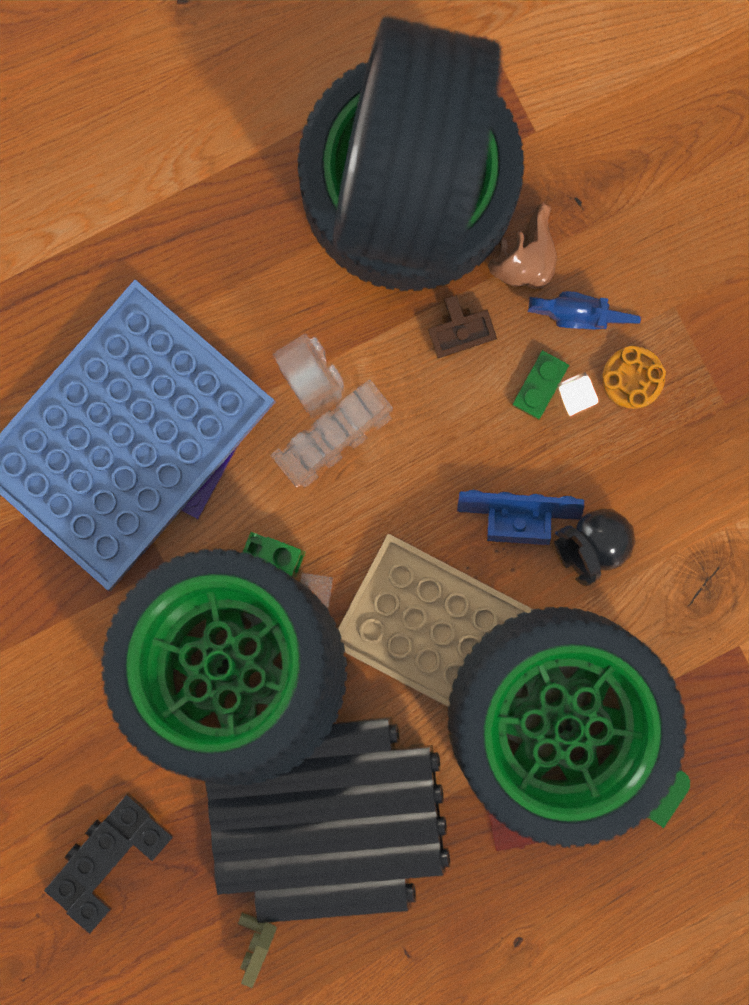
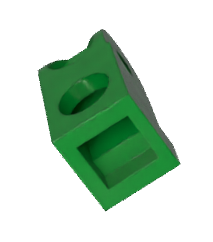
[243,531,306,578]
[648,770,690,828]

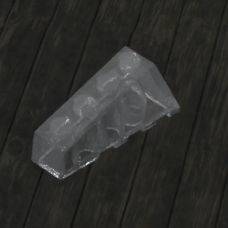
[270,379,393,488]

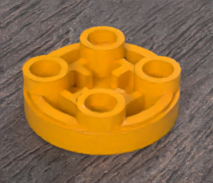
[602,346,666,409]

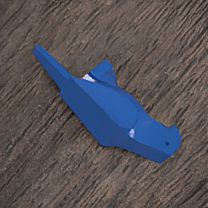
[527,291,641,329]

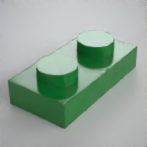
[512,350,569,420]

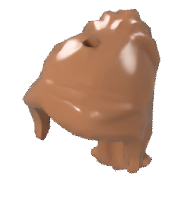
[488,202,557,290]

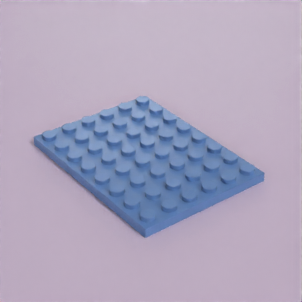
[0,280,276,591]

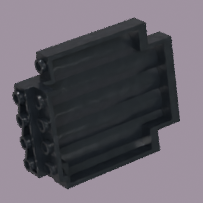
[205,717,450,923]

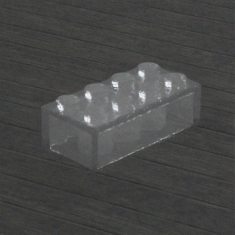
[273,333,344,420]

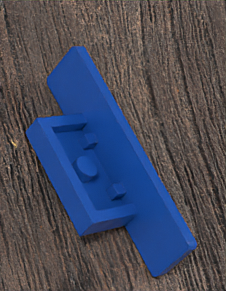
[457,490,585,545]

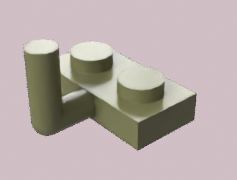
[238,912,277,988]

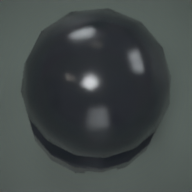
[554,509,636,586]

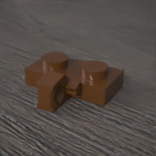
[428,295,497,359]

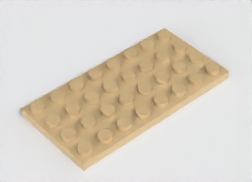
[338,534,589,757]

